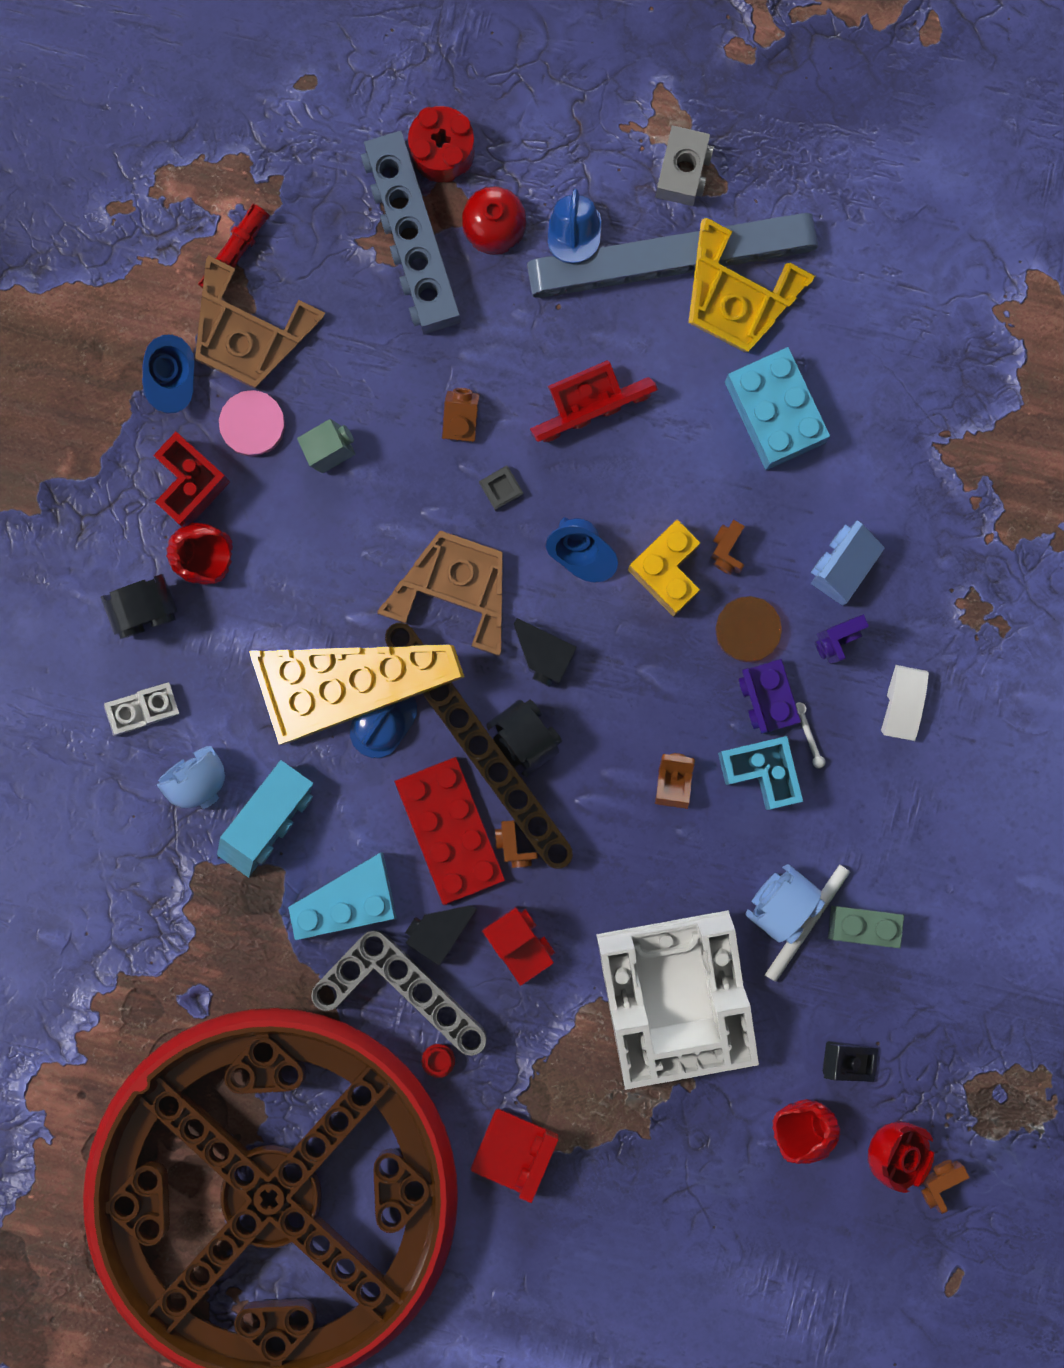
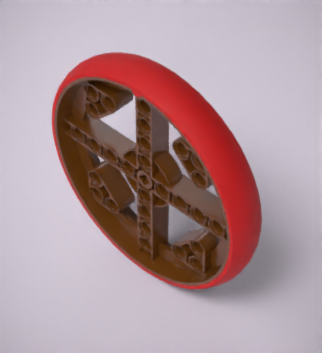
[83,1008,458,1368]

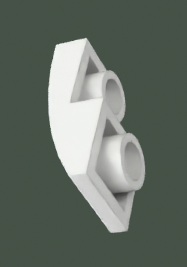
[881,665,929,741]
[104,682,179,736]

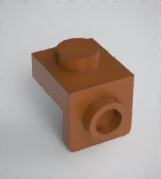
[442,388,480,442]
[710,519,745,575]
[655,753,695,809]
[495,820,538,868]
[921,1160,970,1214]

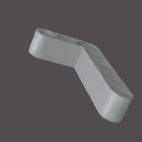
[311,930,487,1056]

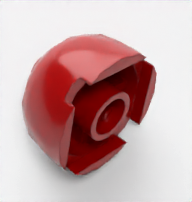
[462,186,526,255]
[868,1121,934,1193]

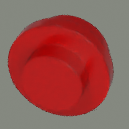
[421,1044,455,1078]

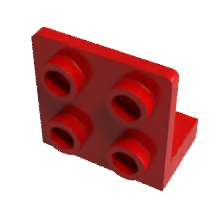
[471,1108,559,1203]

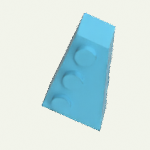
[217,760,313,878]
[288,852,397,940]

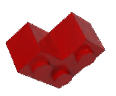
[153,431,230,527]
[482,906,555,986]

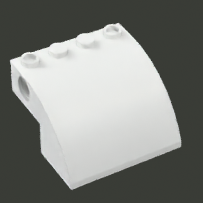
[596,910,759,1090]

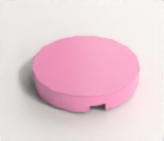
[219,390,285,457]

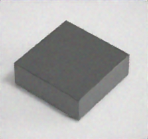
[479,465,524,511]

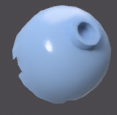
[157,746,225,809]

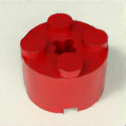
[408,106,475,183]

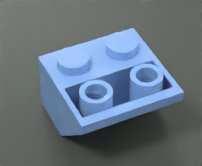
[810,520,885,606]

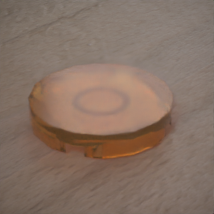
[715,596,782,663]

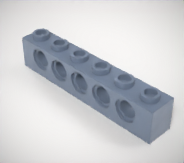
[361,130,461,335]

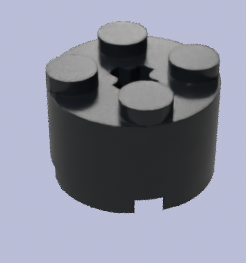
[100,574,178,639]
[486,699,562,777]

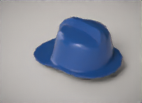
[548,189,602,264]
[142,334,194,414]
[545,517,618,582]
[350,696,417,758]

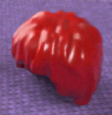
[166,523,233,585]
[772,1099,840,1164]

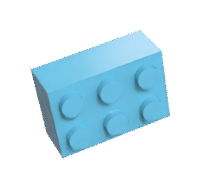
[725,347,830,470]

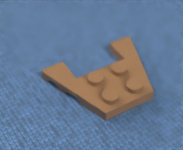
[195,255,325,389]
[378,530,503,657]

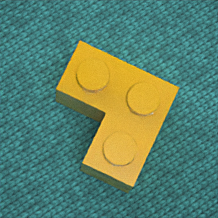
[628,519,700,617]

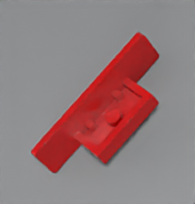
[530,360,658,442]

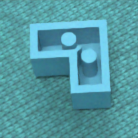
[718,736,803,810]

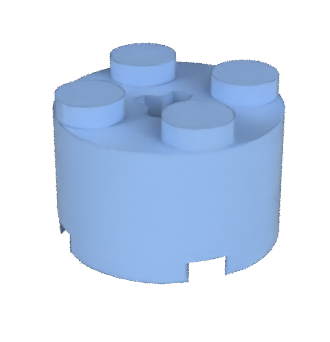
[746,864,825,944]

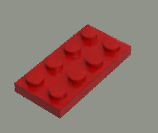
[394,757,505,905]

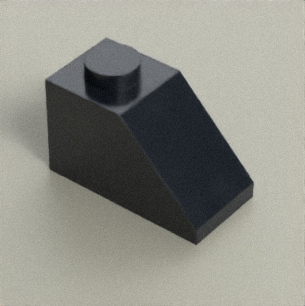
[514,618,577,687]
[405,905,477,966]

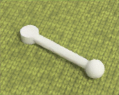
[796,702,826,769]

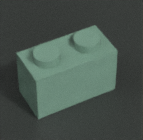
[828,905,904,948]

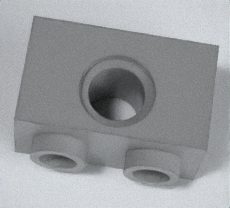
[655,125,714,206]

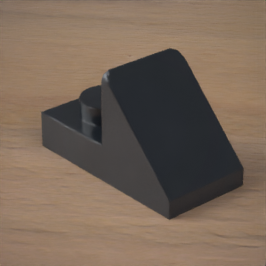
[822,1041,878,1082]

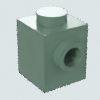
[297,419,356,474]

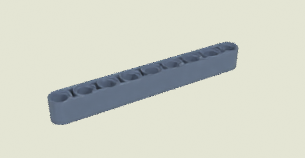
[527,213,818,298]

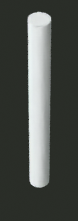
[765,865,850,982]

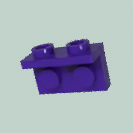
[815,614,869,664]
[738,659,801,734]

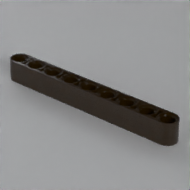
[385,622,573,869]

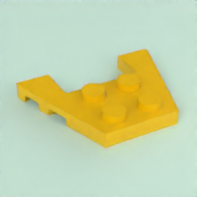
[688,218,815,352]

